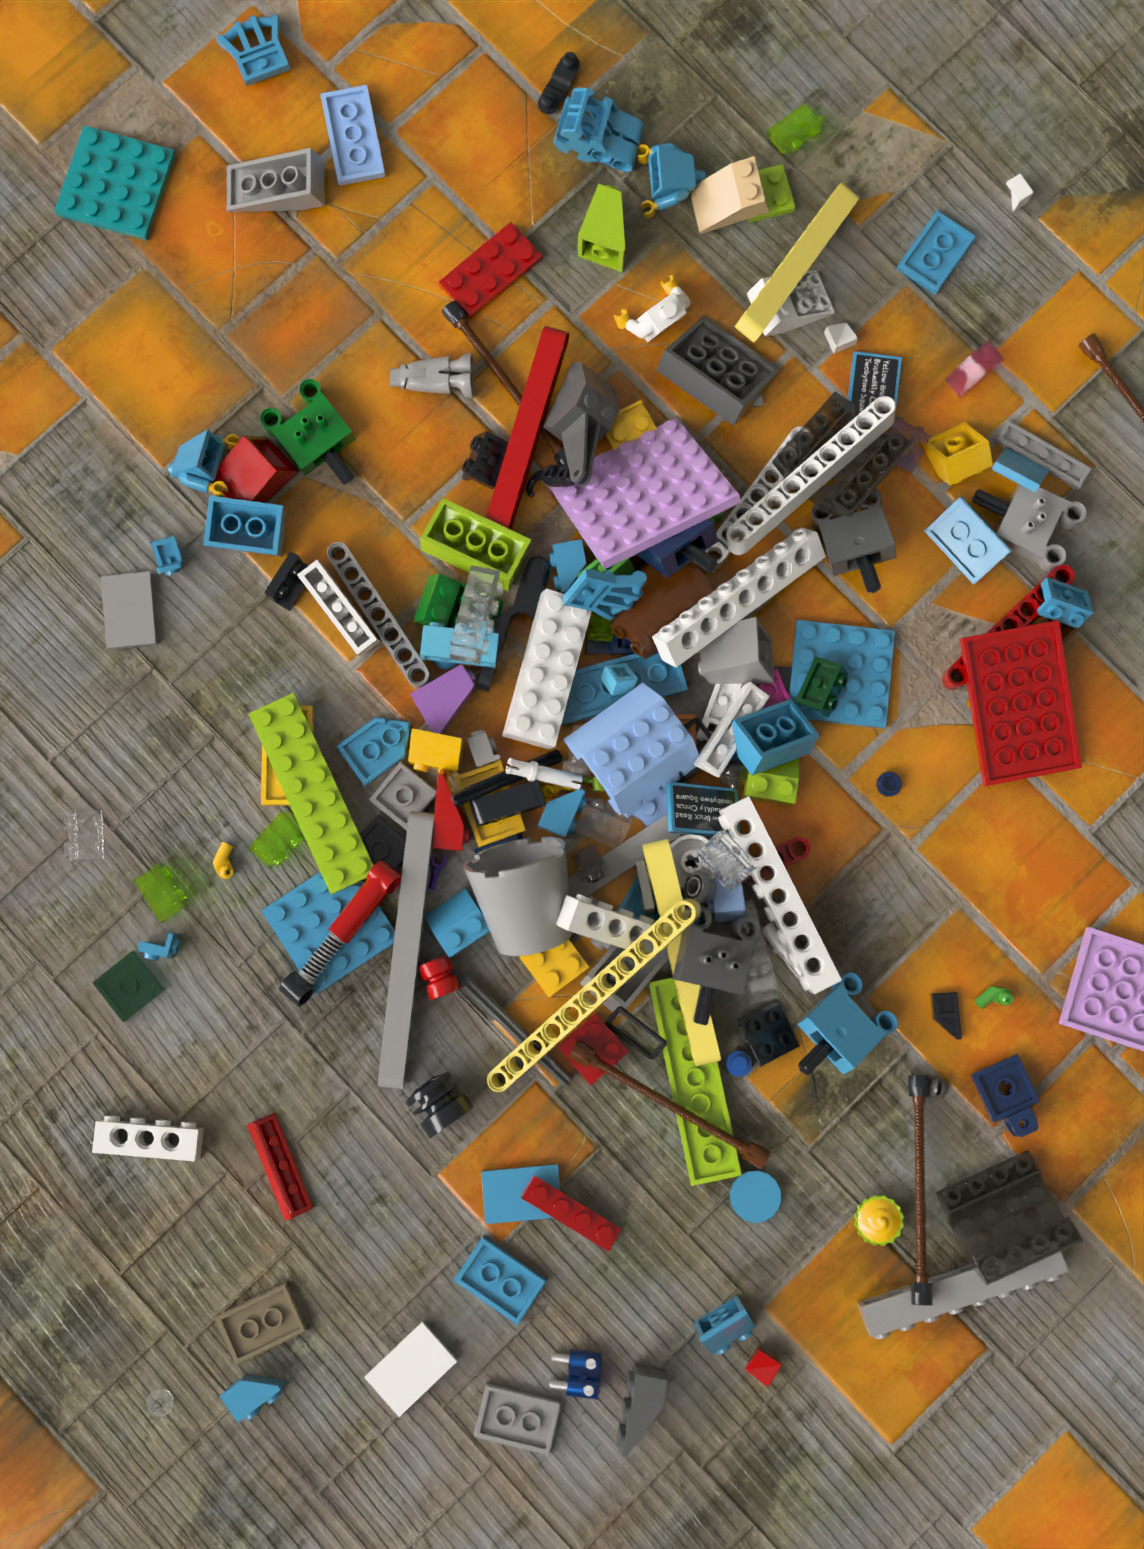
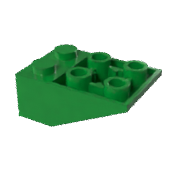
[413,573,504,631]

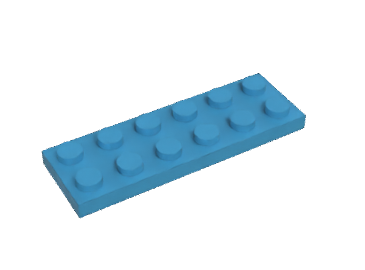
[561,653,688,726]

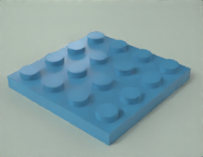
[789,620,895,729]
[261,872,395,995]

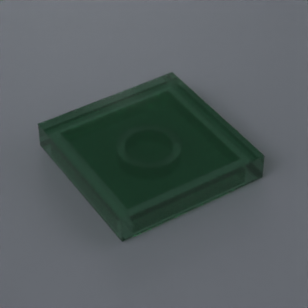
[93,951,165,1022]

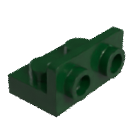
[795,656,848,717]

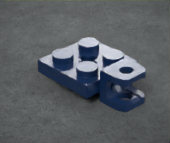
[970,1054,1040,1137]

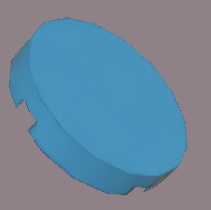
[729,1170,781,1223]

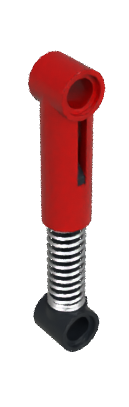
[279,860,402,1007]

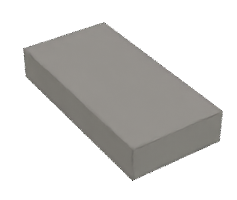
[635,860,655,916]

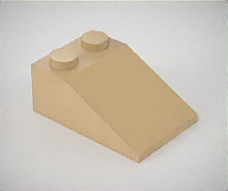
[690,156,769,234]

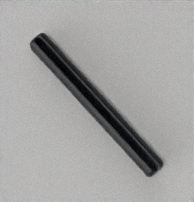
[450,749,563,807]

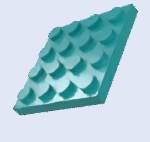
[54,125,176,241]

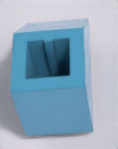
[549,539,586,594]
[538,789,588,839]
[219,1375,285,1423]

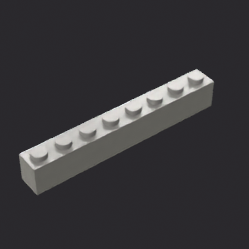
[857,1238,1068,1339]

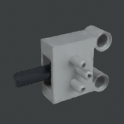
[972,484,1087,572]

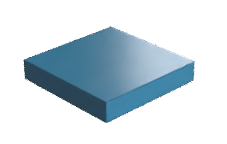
[992,447,1049,492]

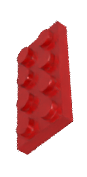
[439,222,542,320]

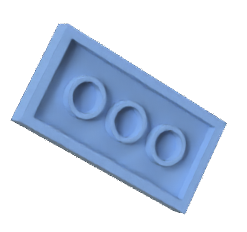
[321,85,386,186]

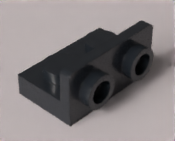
[462,431,509,489]
[264,551,308,611]

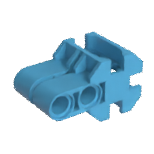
[553,88,645,172]

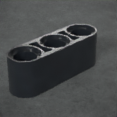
[469,780,546,826]

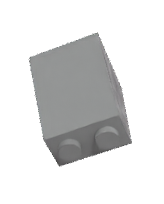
[698,617,775,684]

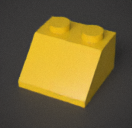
[922,422,993,486]
[408,728,465,777]

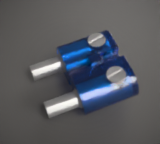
[549,1349,603,1400]

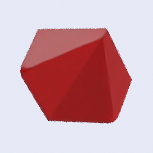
[744,1346,782,1387]

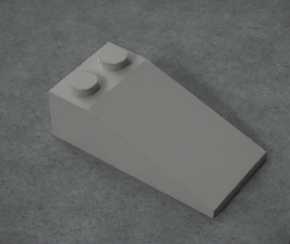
[227,148,325,212]
[580,928,669,1017]

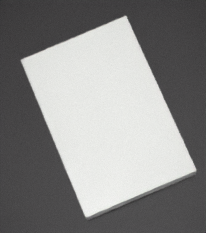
[364,1321,457,1417]

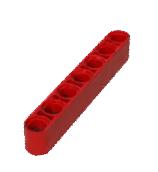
[942,565,1075,690]

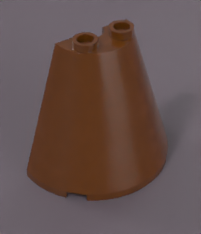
[609,561,715,660]

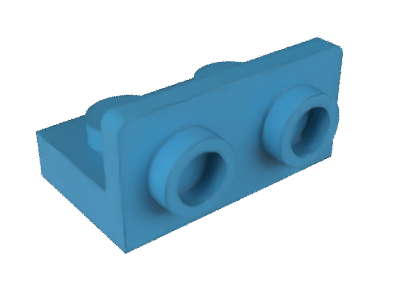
[1037,577,1094,628]

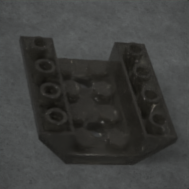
[772,392,914,516]
[936,1150,1083,1285]

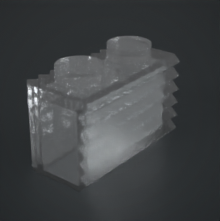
[697,829,759,892]

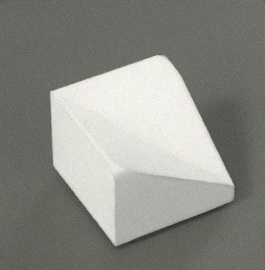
[1006,174,1034,211]
[824,323,858,354]

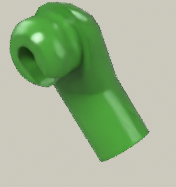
[974,986,1014,1010]

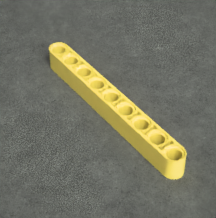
[734,182,860,343]
[642,839,721,1067]

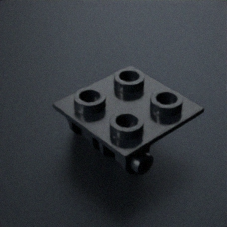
[738,1000,800,1067]

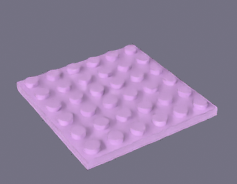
[549,418,741,570]

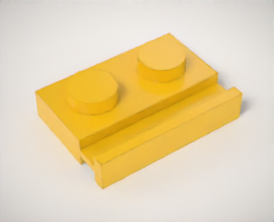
[605,400,657,450]

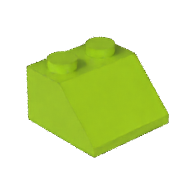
[742,758,799,807]

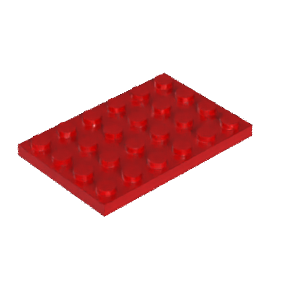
[959,620,1082,786]

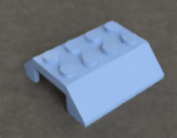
[563,683,699,818]

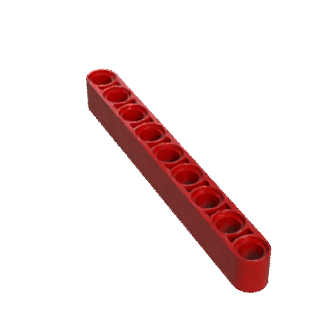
[486,326,569,530]

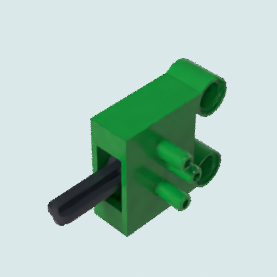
[260,379,355,485]

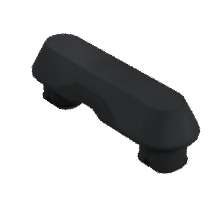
[538,52,580,115]

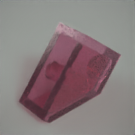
[945,340,1004,398]

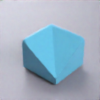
[601,662,638,696]

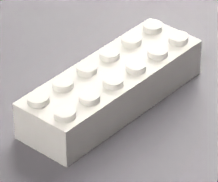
[502,589,591,750]

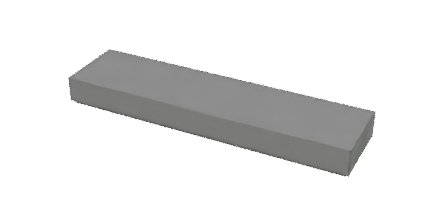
[994,420,1092,491]

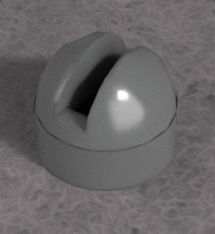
[929,1077,948,1098]

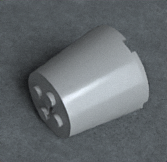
[464,837,572,956]

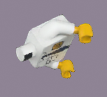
[614,275,690,343]

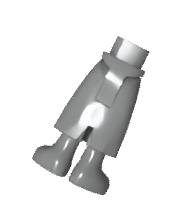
[390,353,474,399]

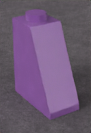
[410,664,477,734]

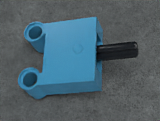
[797,972,898,1075]

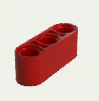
[740,837,811,882]

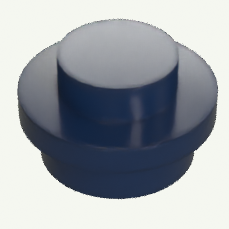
[876,772,902,797]

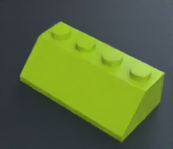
[420,498,531,592]

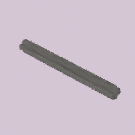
[458,973,573,1087]

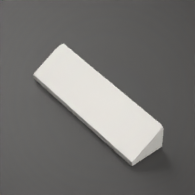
[694,682,770,777]

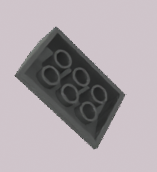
[657,316,780,426]

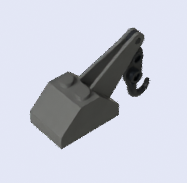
[526,362,620,497]

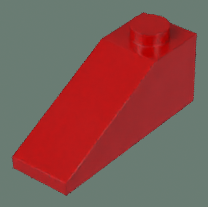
[432,769,470,851]

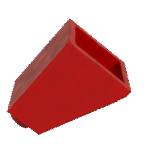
[212,436,299,503]

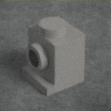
[467,729,501,768]

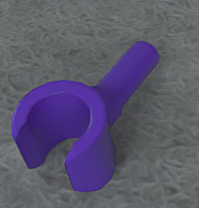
[428,854,447,890]

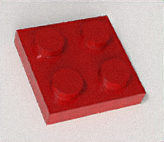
[557,1013,629,1086]

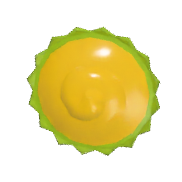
[854,1195,904,1246]

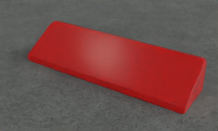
[247,1113,313,1220]

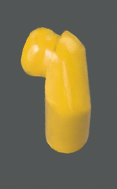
[542,780,579,798]
[213,842,234,879]

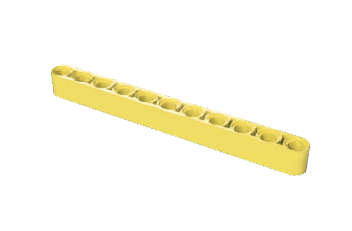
[487,898,701,1092]

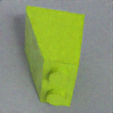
[578,183,625,272]

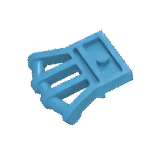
[215,14,290,86]
[563,569,647,620]

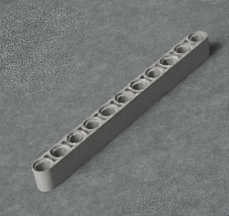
[378,811,435,1089]

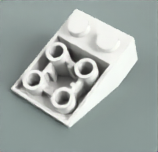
[747,270,835,336]

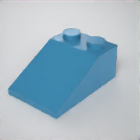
[693,1296,756,1355]

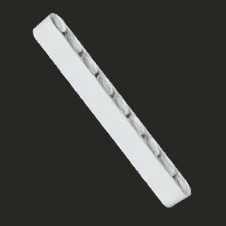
[726,396,896,555]

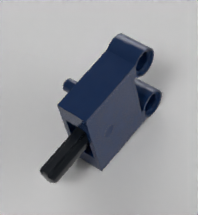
[636,519,718,578]

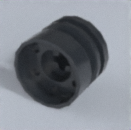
[405,1071,473,1138]

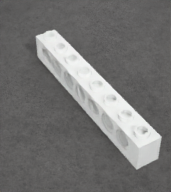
[652,527,826,667]
[718,796,842,994]

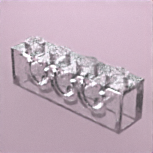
[450,565,504,665]

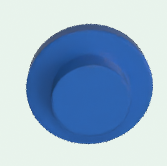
[726,1051,752,1077]

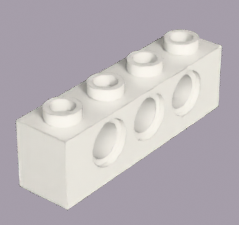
[297,560,381,656]
[556,894,655,952]
[92,1115,204,1161]

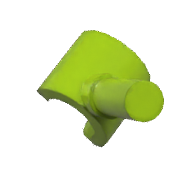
[580,777,605,792]

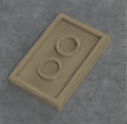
[215,1282,308,1365]

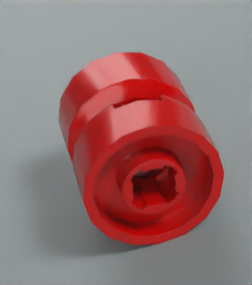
[418,955,461,1000]

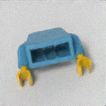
[637,143,705,219]
[168,430,240,498]

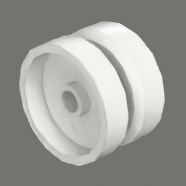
[670,834,720,891]

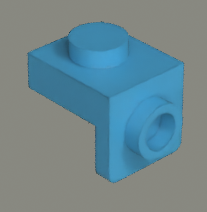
[150,535,184,575]
[137,932,181,961]

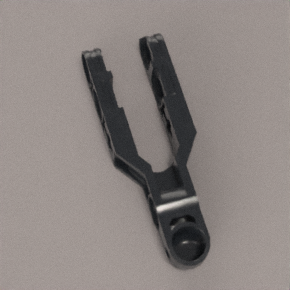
[477,556,550,692]

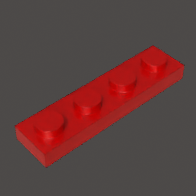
[520,1175,621,1252]

